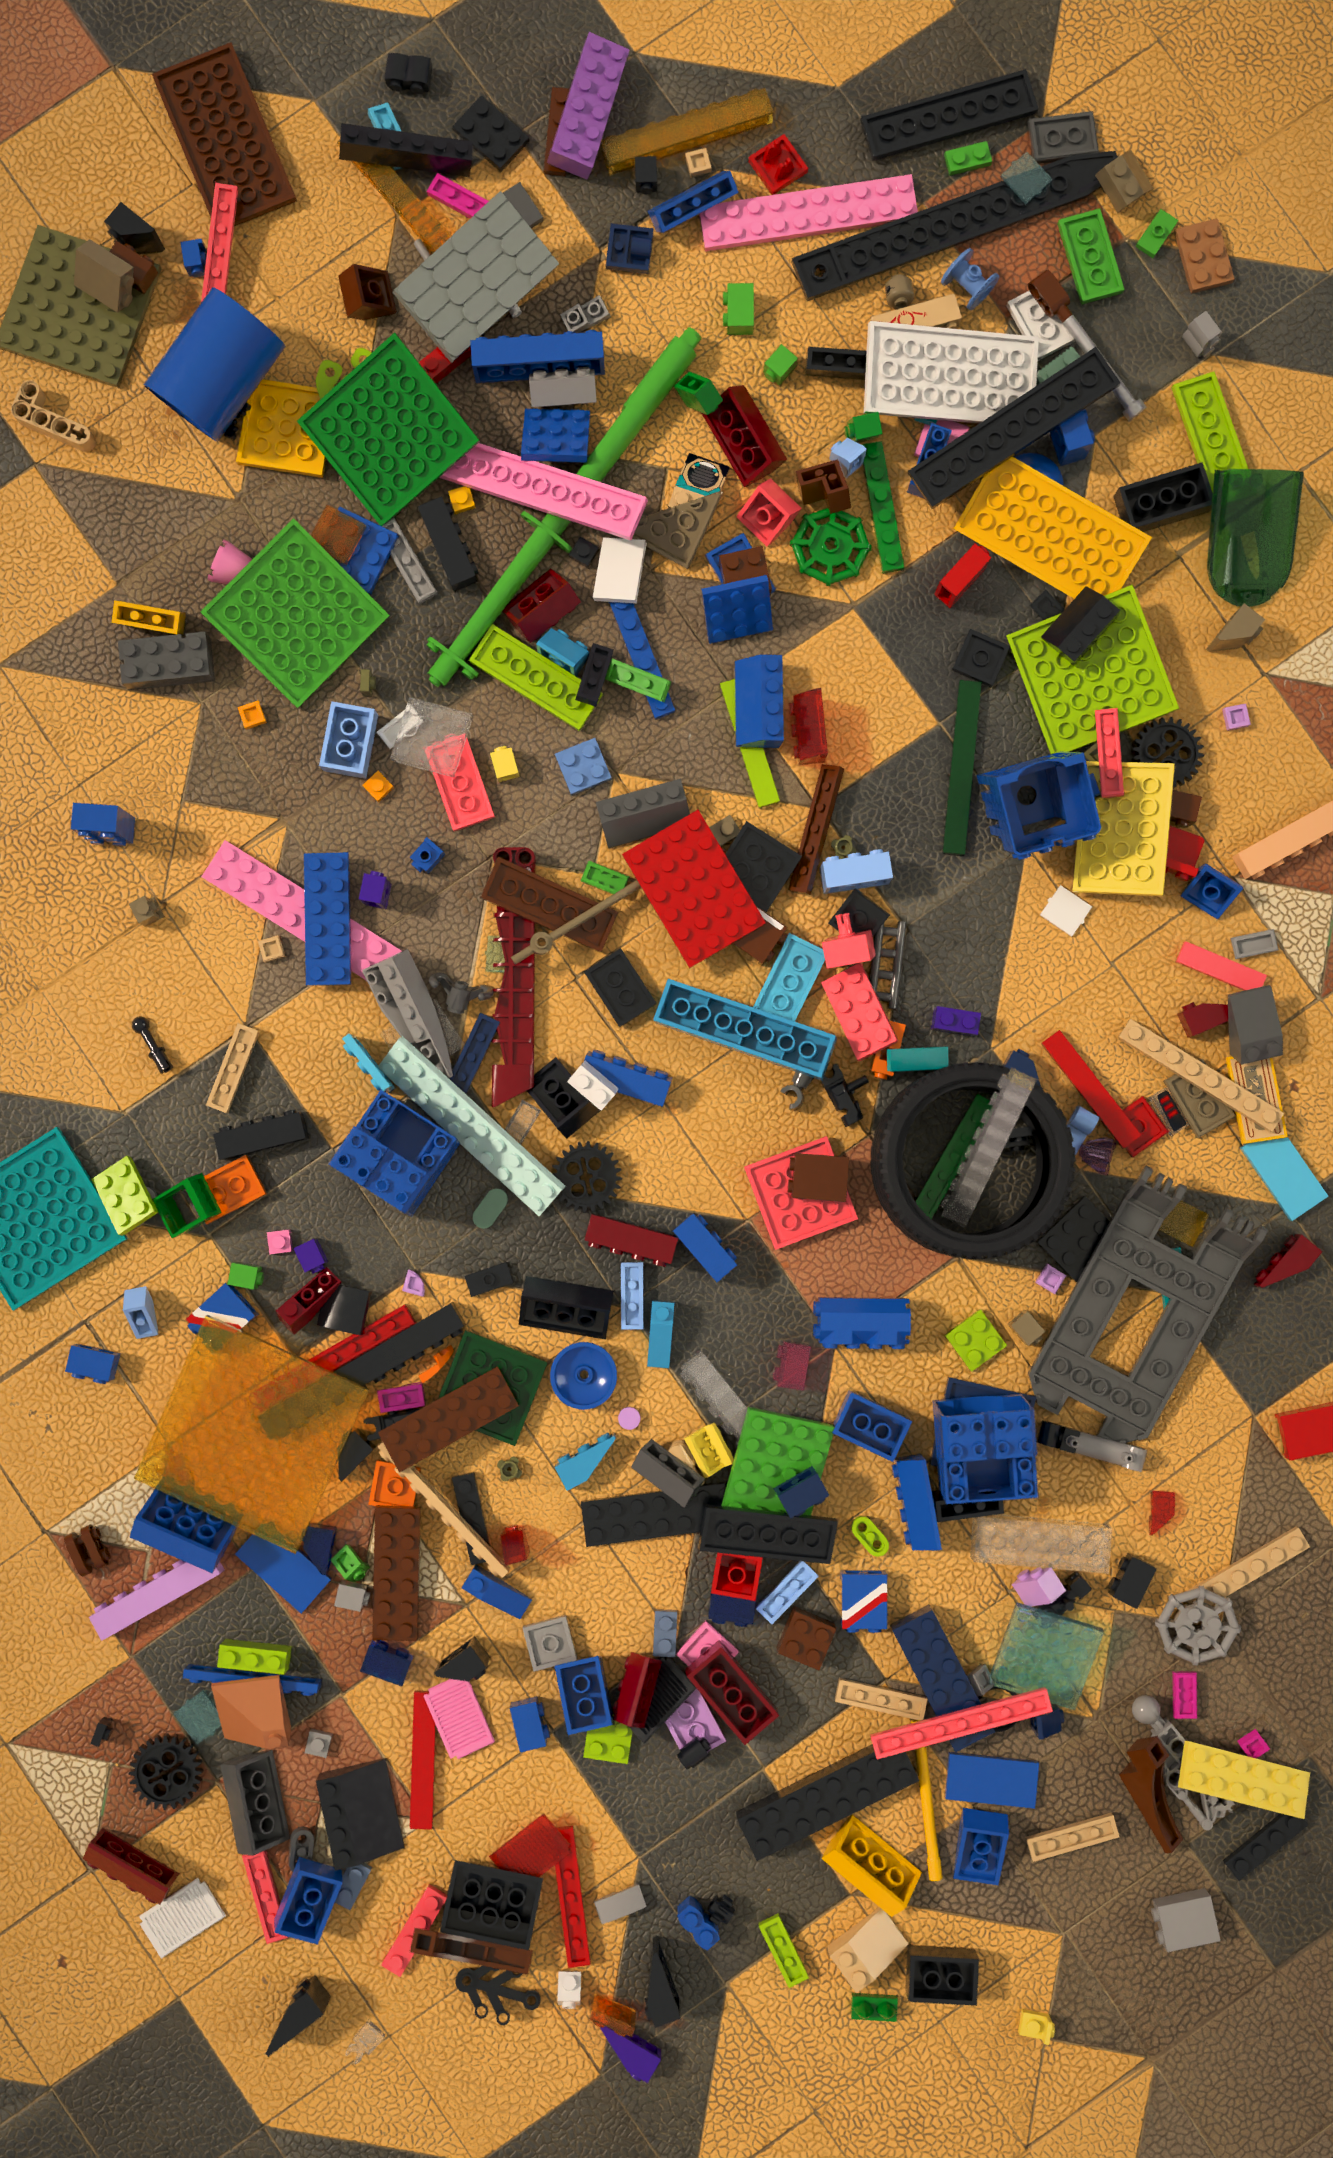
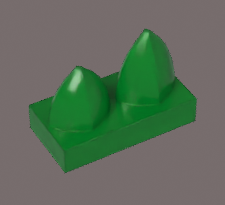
[851,1993,898,2022]

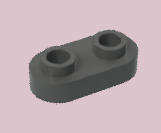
[288,1827,314,1872]

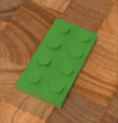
[1057,208,1125,305]

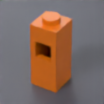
[870,1021,906,1080]

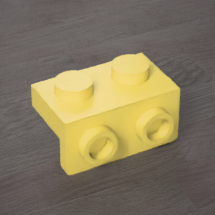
[684,1423,734,1478]

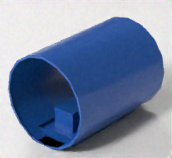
[143,288,286,442]

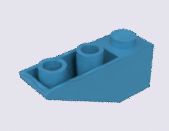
[555,1433,616,1491]

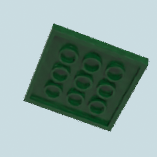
[438,1330,548,1446]

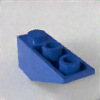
[907,423,952,498]

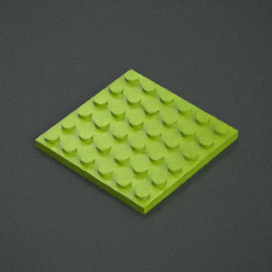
[1006,584,1179,754]

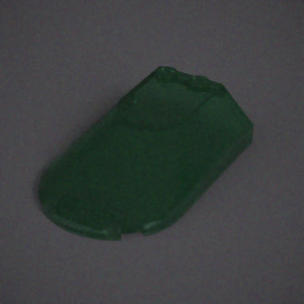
[1207,468,1304,607]

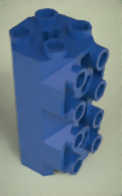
[813,1297,911,1349]

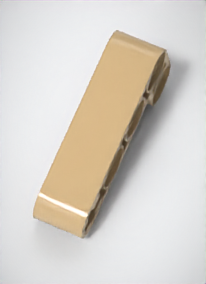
[11,380,96,452]

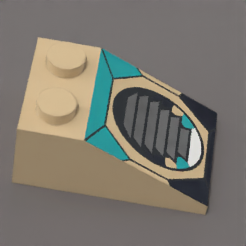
[668,453,730,528]

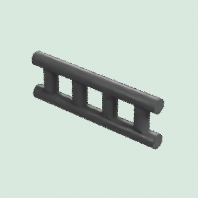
[869,921,907,1009]

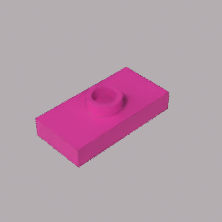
[1172,1671,1197,1719]

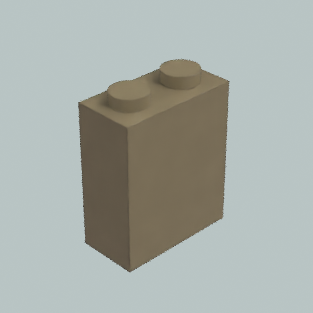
[74,239,134,313]

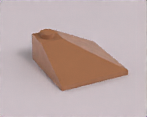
[211,1675,292,1749]

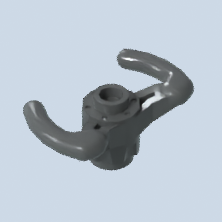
[429,972,494,1014]

